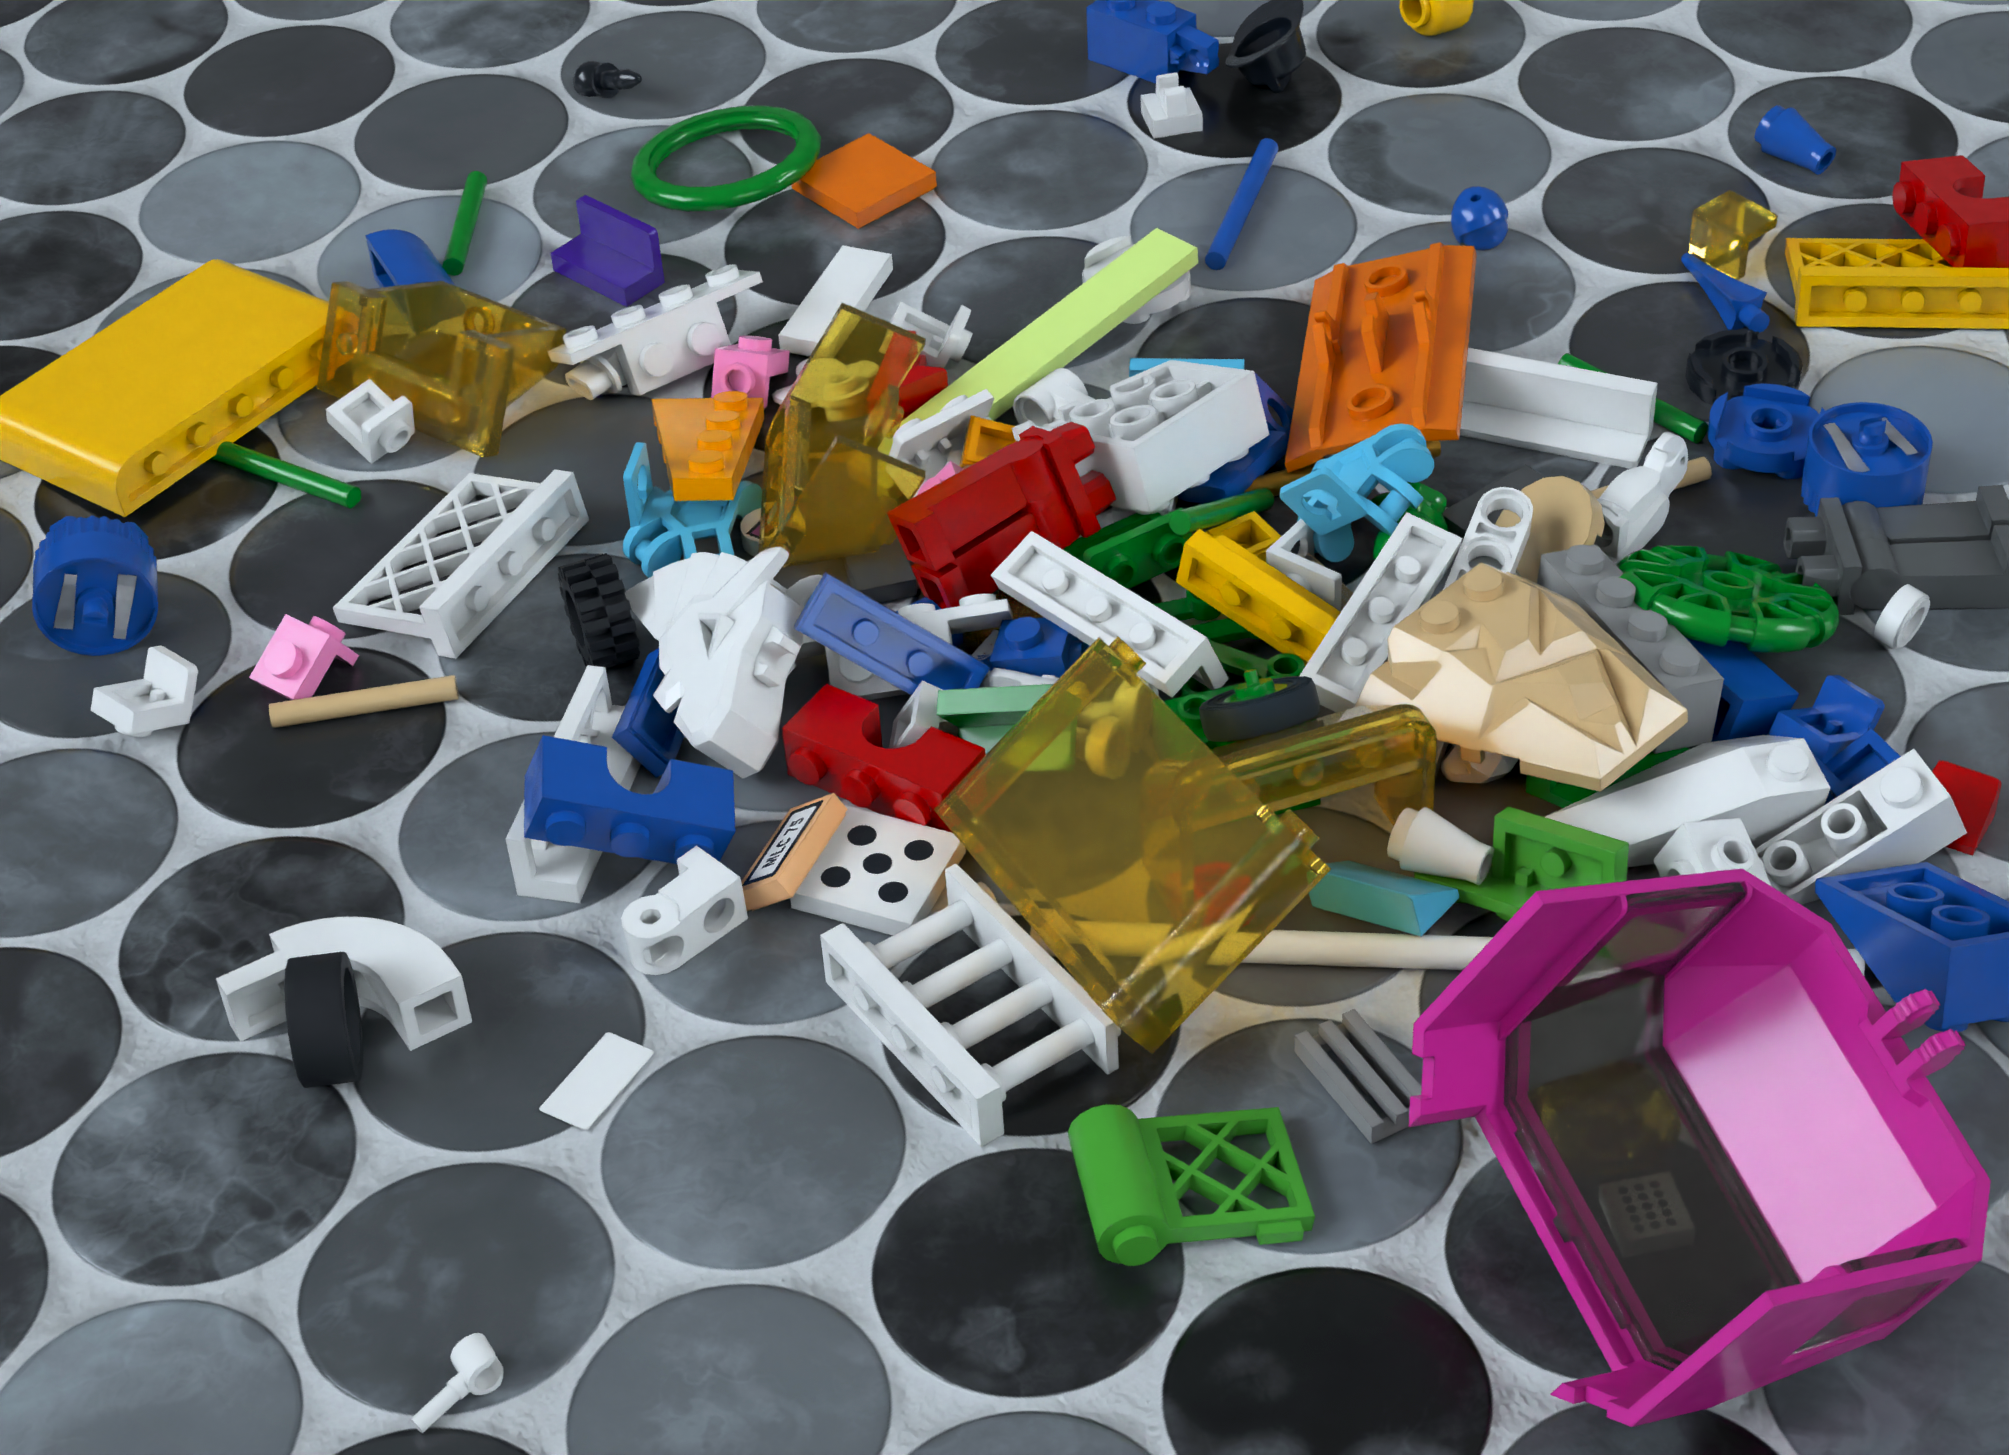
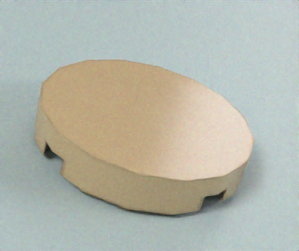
[1495,476,1605,584]

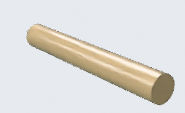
[269,675,459,728]

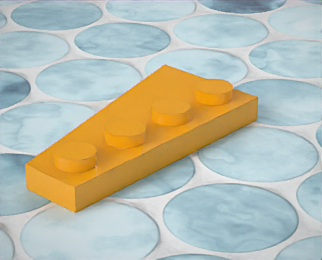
[652,391,764,501]

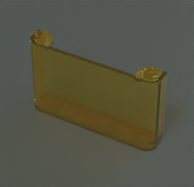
[934,636,1331,1054]

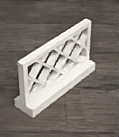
[333,469,589,659]

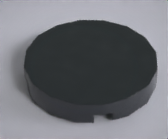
[1686,329,1803,405]

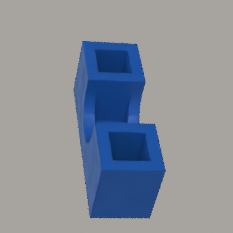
[524,735,736,864]

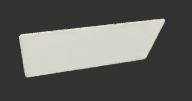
[539,1032,654,1130]

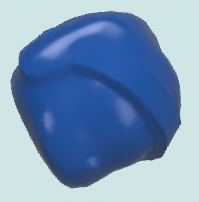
[1451,186,1508,250]

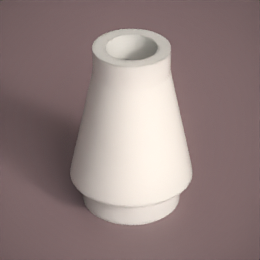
[1387,807,1494,885]

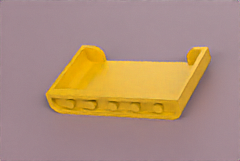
[0,259,371,517]

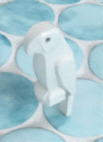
[1594,431,1688,566]

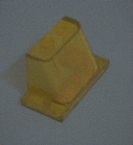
[317,281,566,458]

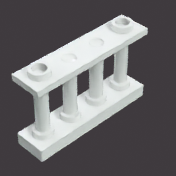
[820,864,1121,1147]

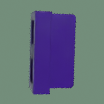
[551,195,665,307]

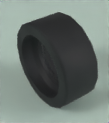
[284,952,363,1088]

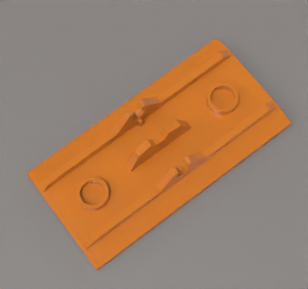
[1285,242,1477,473]

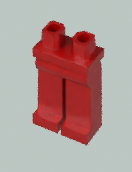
[887,422,1117,609]

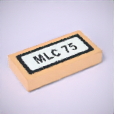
[741,793,848,911]

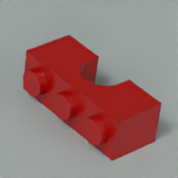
[1892,155,2009,268]
[782,683,989,833]

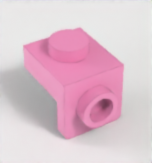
[711,336,790,409]
[249,614,359,700]

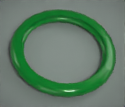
[630,105,821,212]

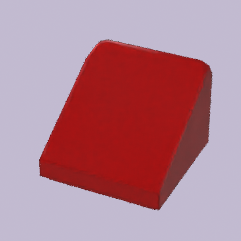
[1932,760,2002,856]

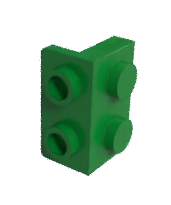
[1062,508,1192,589]

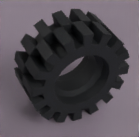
[558,553,640,668]

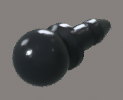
[573,61,642,98]

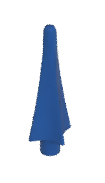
[1681,253,1770,333]

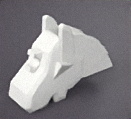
[625,546,822,779]

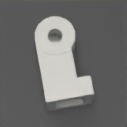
[621,845,748,975]

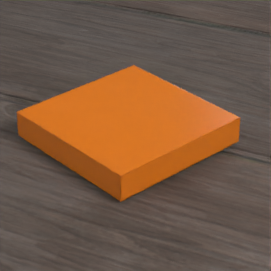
[792,133,937,229]

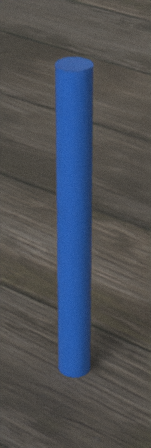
[1205,138,1278,270]

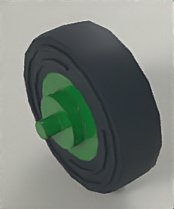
[1199,669,1320,749]

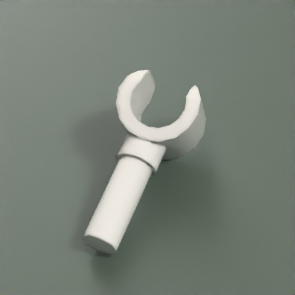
[410,1333,503,1433]

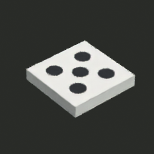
[790,805,966,935]

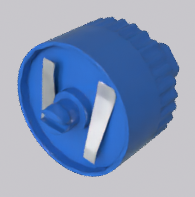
[1801,402,1933,517]
[32,516,158,656]

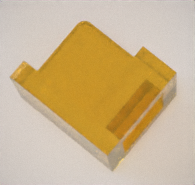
[1688,190,1778,280]

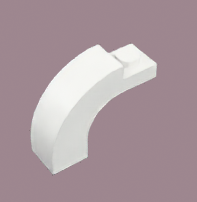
[216,917,472,1051]

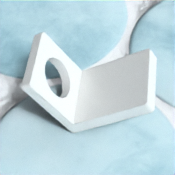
[1266,519,1342,612]

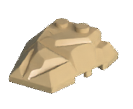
[1354,562,1688,792]

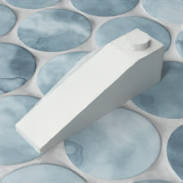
[1545,735,1830,868]

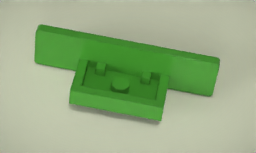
[1414,806,1680,951]

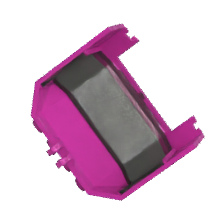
[1409,868,1991,1427]

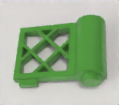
[1068,1104,1315,1266]

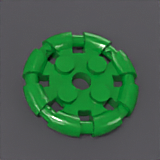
[1617,545,1839,653]

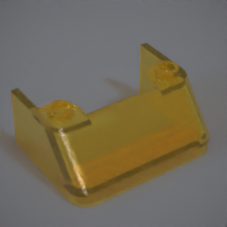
[758,302,926,568]
[1143,704,1437,927]

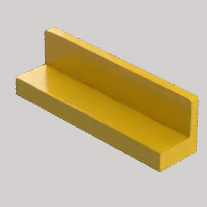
[1176,529,1341,666]

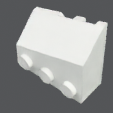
[1011,360,1269,515]

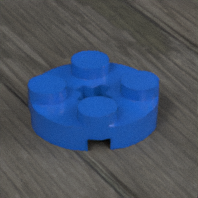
[1708,384,1825,479]

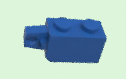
[1086,0,1219,84]

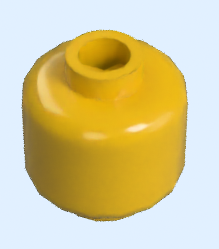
[1399,0,1474,36]

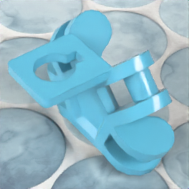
[1279,423,1434,562]
[623,442,764,578]

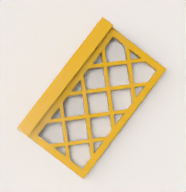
[1785,238,2009,329]

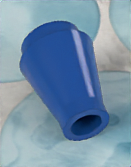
[1754,105,1836,175]

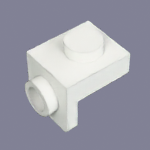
[879,301,973,368]
[326,379,415,464]
[91,645,198,737]

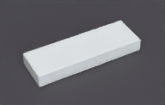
[778,246,893,357]

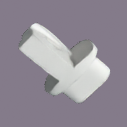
[565,347,627,400]

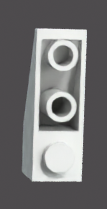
[1755,749,1967,905]

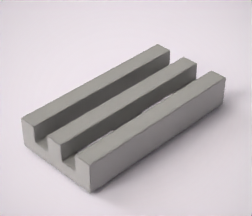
[1294,1009,1422,1144]

